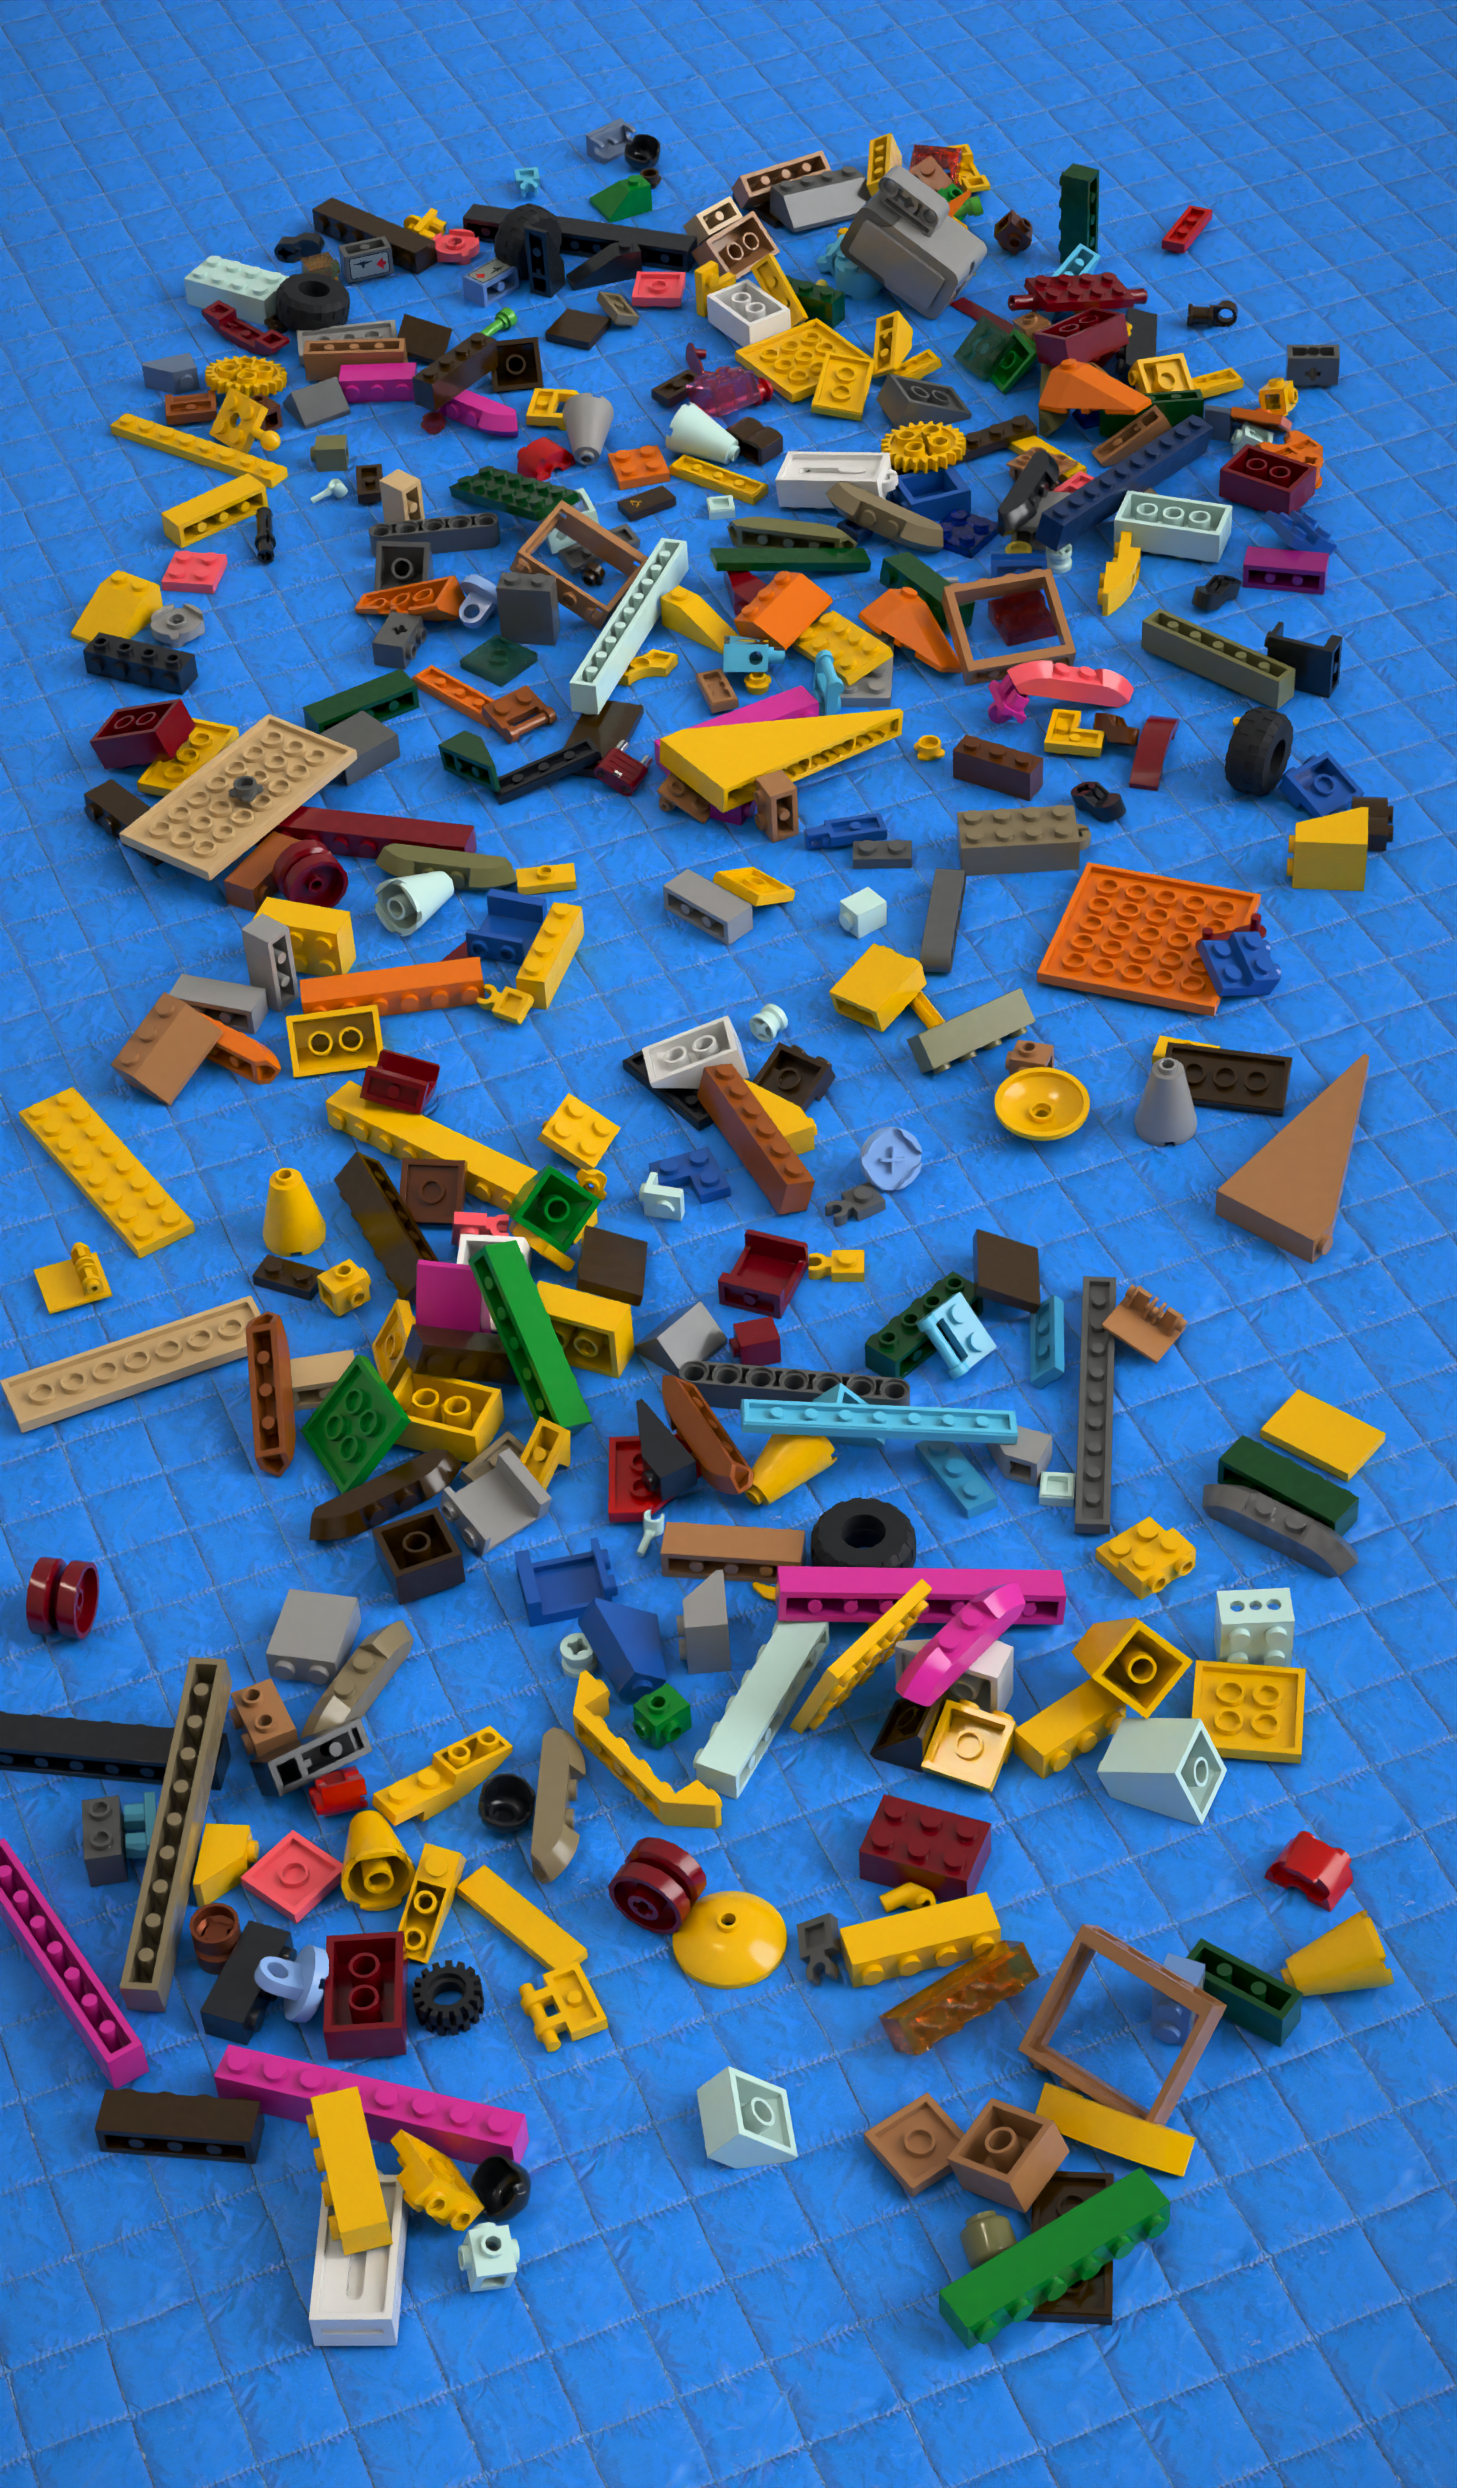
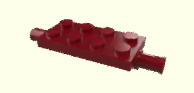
[1008,272,1148,312]

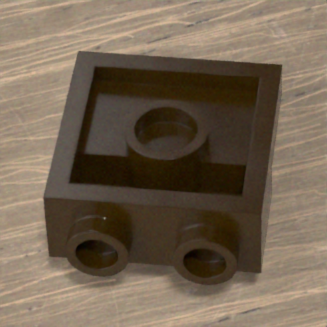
[752,1042,836,1113]

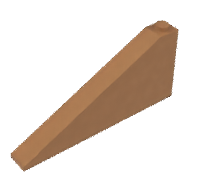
[1215,1054,1369,1264]

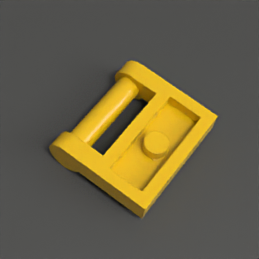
[526,388,579,431]

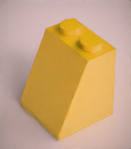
[1286,807,1368,891]
[1071,1617,1193,1719]

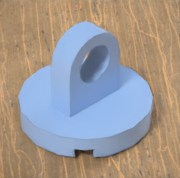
[459,574,499,628]
[859,1126,922,1191]
[254,1945,329,2023]

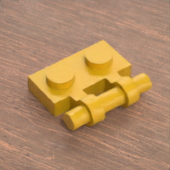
[518,1961,608,2052]

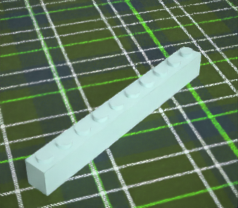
[569,538,689,715]

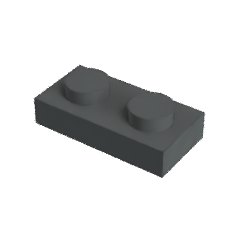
[853,840,912,869]

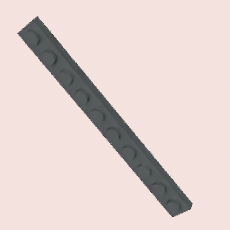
[1075,1276,1116,1534]

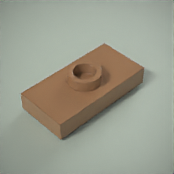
[695,668,739,713]

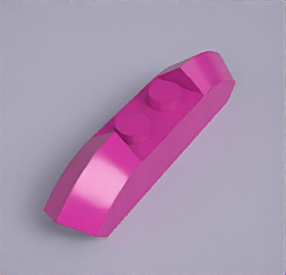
[436,389,518,437]
[895,1582,1026,1706]

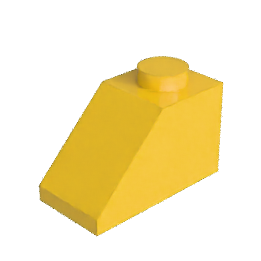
[193,1823,259,1907]

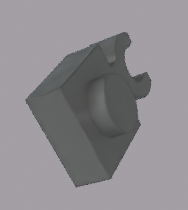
[825,1182,886,1227]
[797,1913,841,1986]

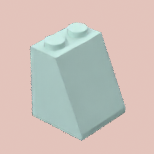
[1097,1718,1227,1825]

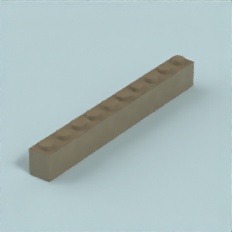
[120,1657,232,2012]

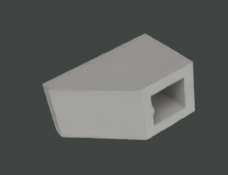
[986,1425,1052,1487]

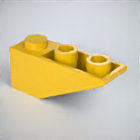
[398,1843,466,1964]

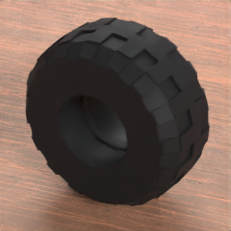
[494,203,562,280]
[276,272,350,332]
[1225,707,1293,797]
[811,1497,916,1568]

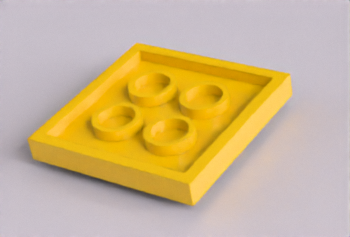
[1192,1660,1306,1764]

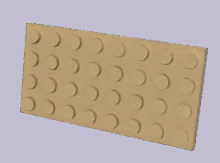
[119,714,357,881]

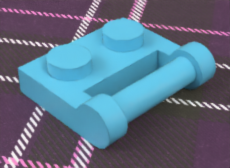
[813,650,844,716]
[916,1292,997,1380]

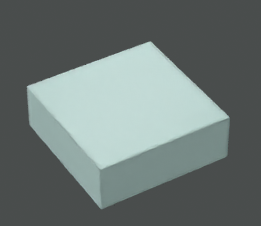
[706,495,736,520]
[1039,1471,1076,1507]

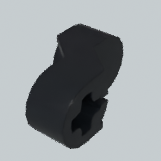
[274,232,325,263]
[1191,575,1242,610]
[1071,781,1126,822]

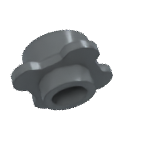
[229,776,264,803]

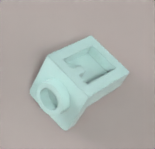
[1231,421,1273,455]

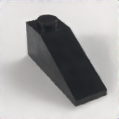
[524,226,566,298]
[566,239,642,291]
[636,1399,697,1502]
[249,1717,373,1797]

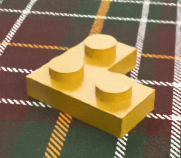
[694,260,736,317]
[1044,709,1105,757]

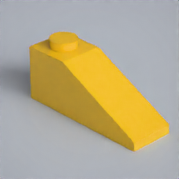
[873,311,913,379]
[660,585,739,655]
[744,1079,817,1155]

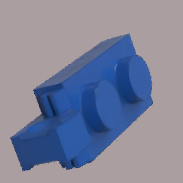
[804,813,887,850]

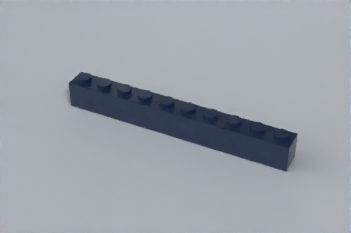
[1035,414,1214,552]

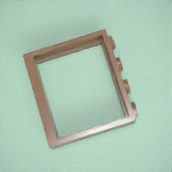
[509,500,649,630]
[941,568,1076,686]
[1018,1924,1227,2126]

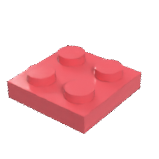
[632,272,686,308]
[161,551,228,594]
[240,1830,343,1924]

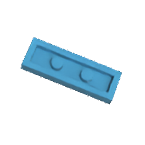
[1030,1294,1064,1389]
[915,1440,998,1519]

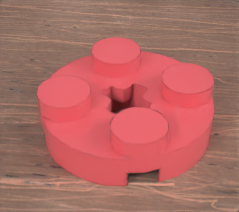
[432,229,480,265]

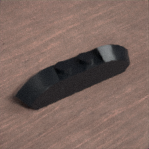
[998,450,1059,537]

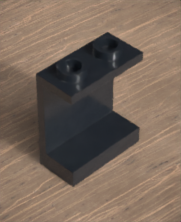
[1264,622,1342,698]

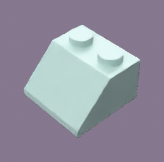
[697,2066,798,2169]

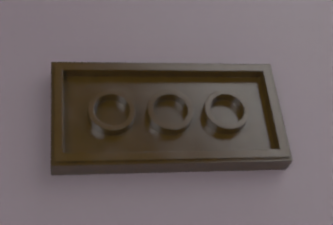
[564,700,644,779]
[1165,1042,1293,1117]
[576,1225,648,1307]
[1029,2171,1114,2325]

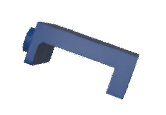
[514,1538,618,1627]

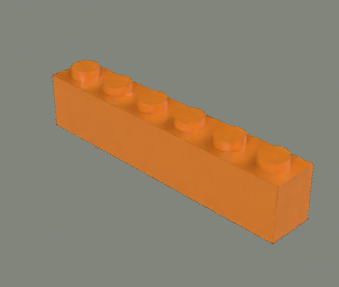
[299,957,485,1017]

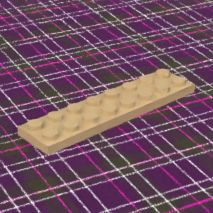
[0,1295,261,1433]

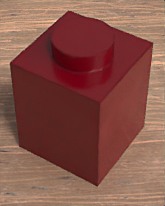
[729,1316,781,1366]

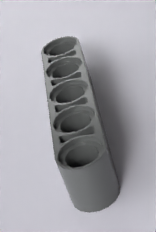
[369,513,500,558]
[920,868,966,973]

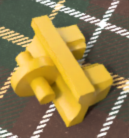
[404,208,447,240]

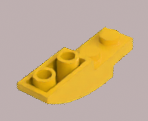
[1097,531,1141,616]
[372,1726,513,1826]

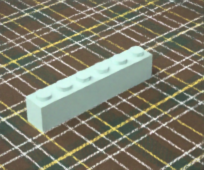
[693,1620,830,1799]

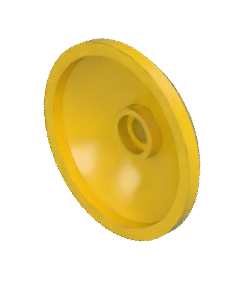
[994,1067,1090,1141]
[672,1891,787,1989]

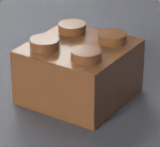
[947,2098,1070,2213]

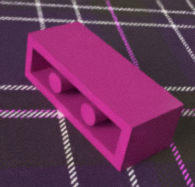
[339,362,417,403]

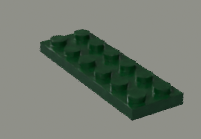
[449,466,580,522]

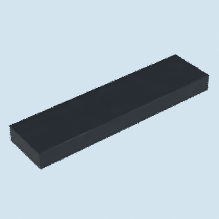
[489,737,602,805]
[622,1050,715,1131]

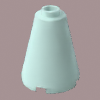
[666,402,740,464]
[374,871,454,937]

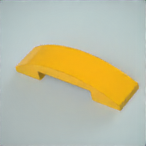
[945,144,991,193]
[1035,2082,1196,2177]

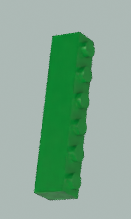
[468,1240,592,1436]
[939,2167,1170,2350]

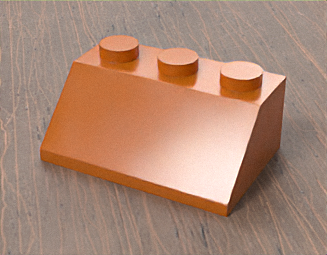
[733,571,833,651]

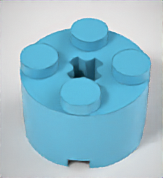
[835,250,885,300]

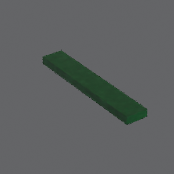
[709,548,871,571]

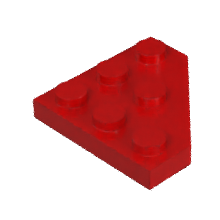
[608,1434,702,1523]

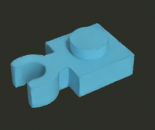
[514,167,540,197]

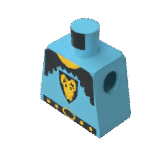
[723,636,785,672]

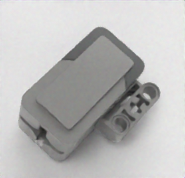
[840,166,987,319]

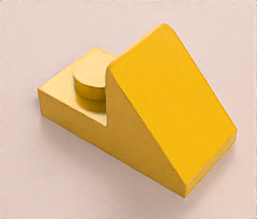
[520,1417,571,1491]

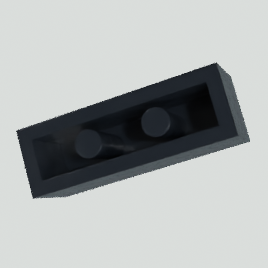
[200,1920,297,2046]

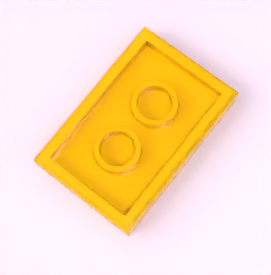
[811,351,876,421]
[1260,1389,1386,1482]

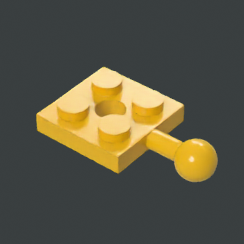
[209,388,281,454]

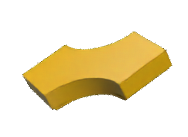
[618,649,679,686]
[508,1220,576,1272]

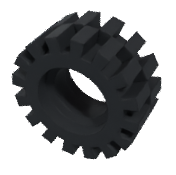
[412,1960,484,2036]

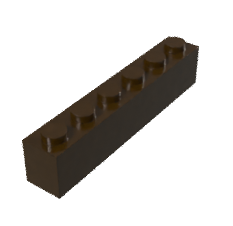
[312,198,437,275]
[334,1152,439,1306]

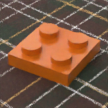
[607,445,670,490]

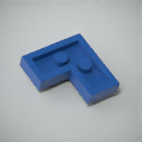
[649,1147,731,1204]

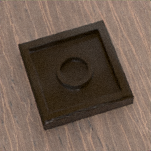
[545,308,612,350]

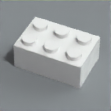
[707,279,791,348]

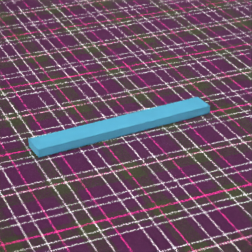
[740,1399,1018,1444]

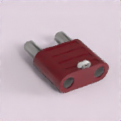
[594,740,653,796]

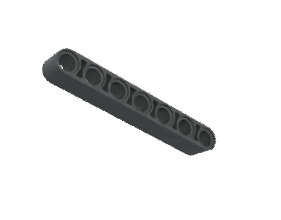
[679,1360,910,1410]

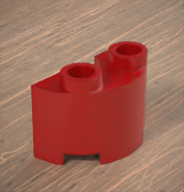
[517,437,576,482]
[308,1766,368,1818]
[1264,1831,1353,1912]

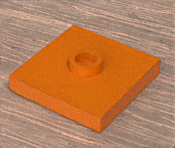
[1230,407,1292,432]

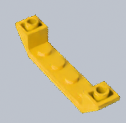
[573,1670,723,1828]

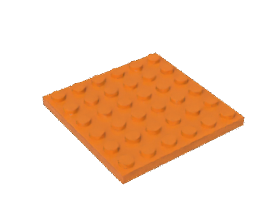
[1037,862,1261,1017]

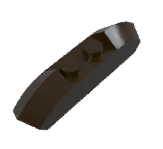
[309,1448,462,1541]

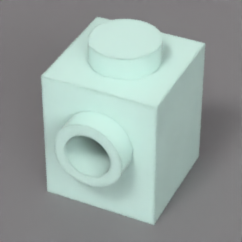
[839,887,887,939]

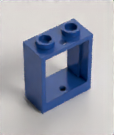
[889,464,971,522]

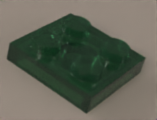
[953,315,1017,383]

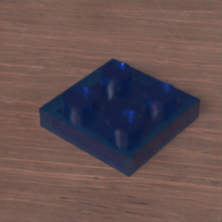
[939,508,999,559]

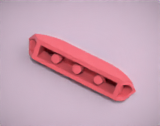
[1007,660,1134,708]

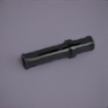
[255,507,276,564]

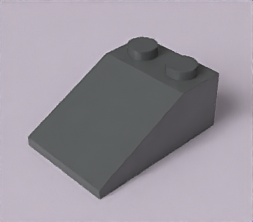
[876,374,972,430]

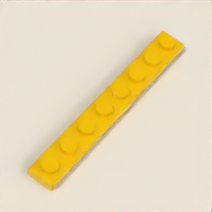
[110,413,288,489]

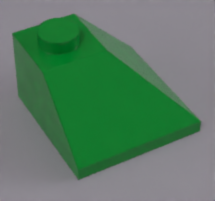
[589,175,652,223]
[982,328,1039,394]
[505,1164,602,1254]

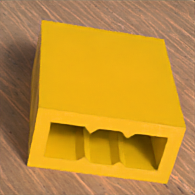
[829,943,927,1033]

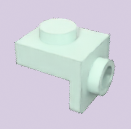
[639,1172,685,1221]

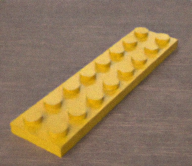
[18,1087,195,1259]

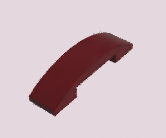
[201,300,290,355]
[1129,715,1179,791]

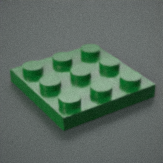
[300,1354,411,1494]

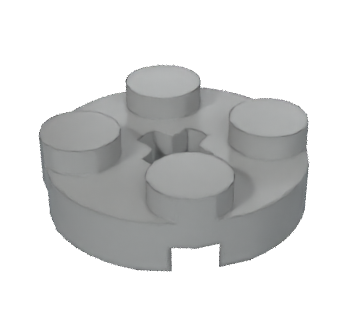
[150,604,205,648]

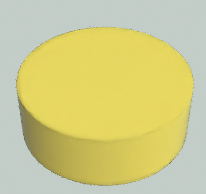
[1005,541,1032,554]

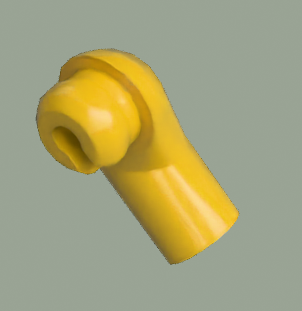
[878,1882,936,1914]

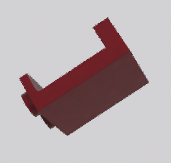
[360,1049,441,1115]
[718,1229,809,1319]

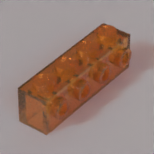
[879,1940,1040,2056]

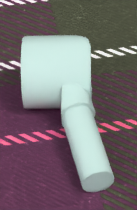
[310,478,348,504]
[636,1510,664,1557]

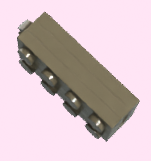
[957,805,1091,876]

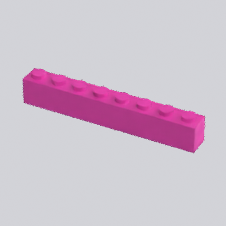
[775,1566,1067,1625]
[0,1838,149,2090]
[214,2044,529,2165]

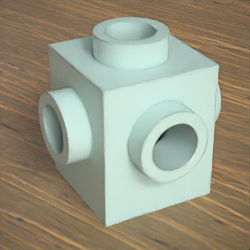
[458,2222,520,2292]

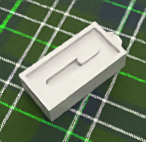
[775,451,899,509]
[309,2169,409,2346]

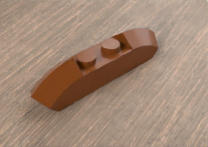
[245,1311,296,1477]
[662,1375,754,1495]

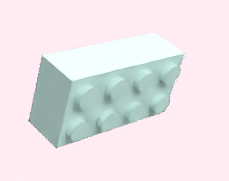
[184,255,289,326]
[1113,490,1232,563]

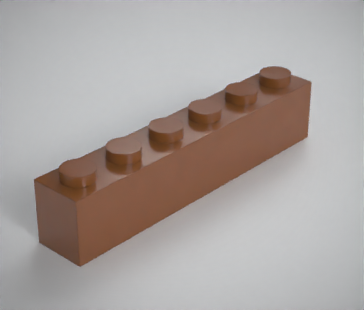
[697,1063,815,1214]

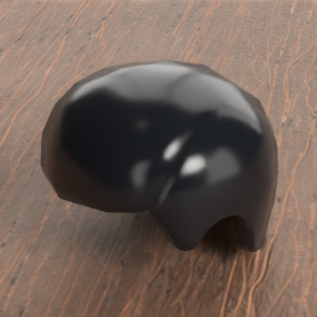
[624,134,660,171]
[478,1774,535,1834]
[471,2154,531,2222]

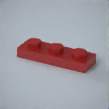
[1162,205,1212,253]

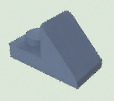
[1204,404,1239,442]

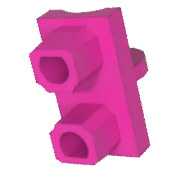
[988,674,1030,724]

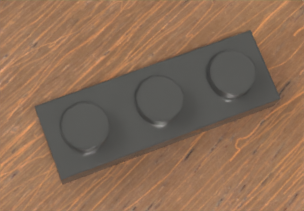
[558,523,641,575]

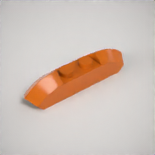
[197,1011,281,1085]

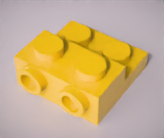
[1128,353,1195,394]
[1095,1516,1196,1600]
[921,1699,1018,1793]
[390,2129,485,2231]

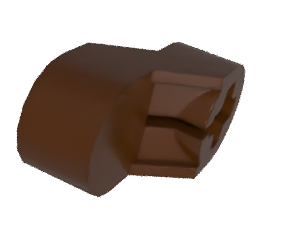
[1093,713,1140,747]

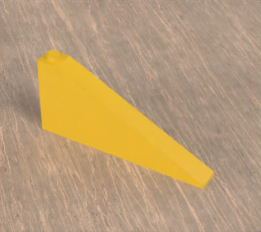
[659,709,903,813]

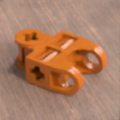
[1255,430,1323,489]

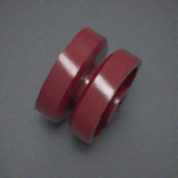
[272,840,348,908]
[26,1557,99,1639]
[608,1837,707,1935]

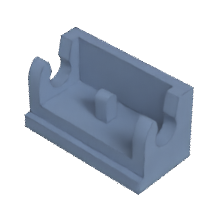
[586,118,636,164]

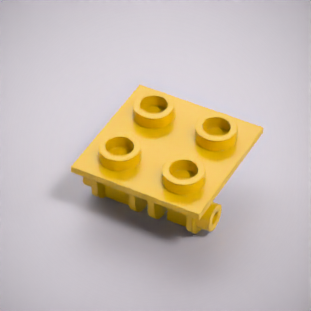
[34,1242,113,1314]

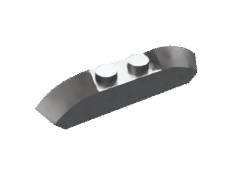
[1202,1484,1358,1578]

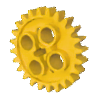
[205,355,287,398]
[881,421,966,474]

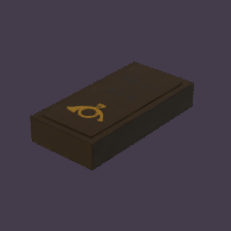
[617,485,676,522]

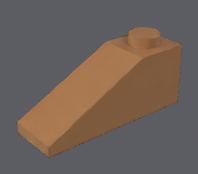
[1091,405,1172,467]

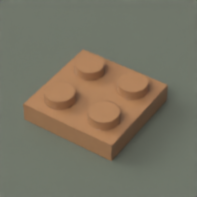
[864,2092,964,2198]

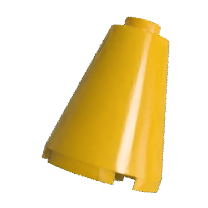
[262,1168,326,1257]
[744,1434,837,1506]
[340,1810,416,1911]
[1280,1909,1394,1997]

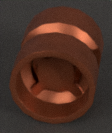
[189,1903,242,1975]

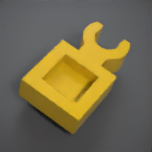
[476,984,534,1025]
[808,1250,865,1282]

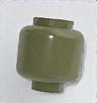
[960,2210,1017,2270]

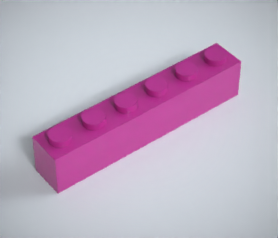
[654,685,819,776]

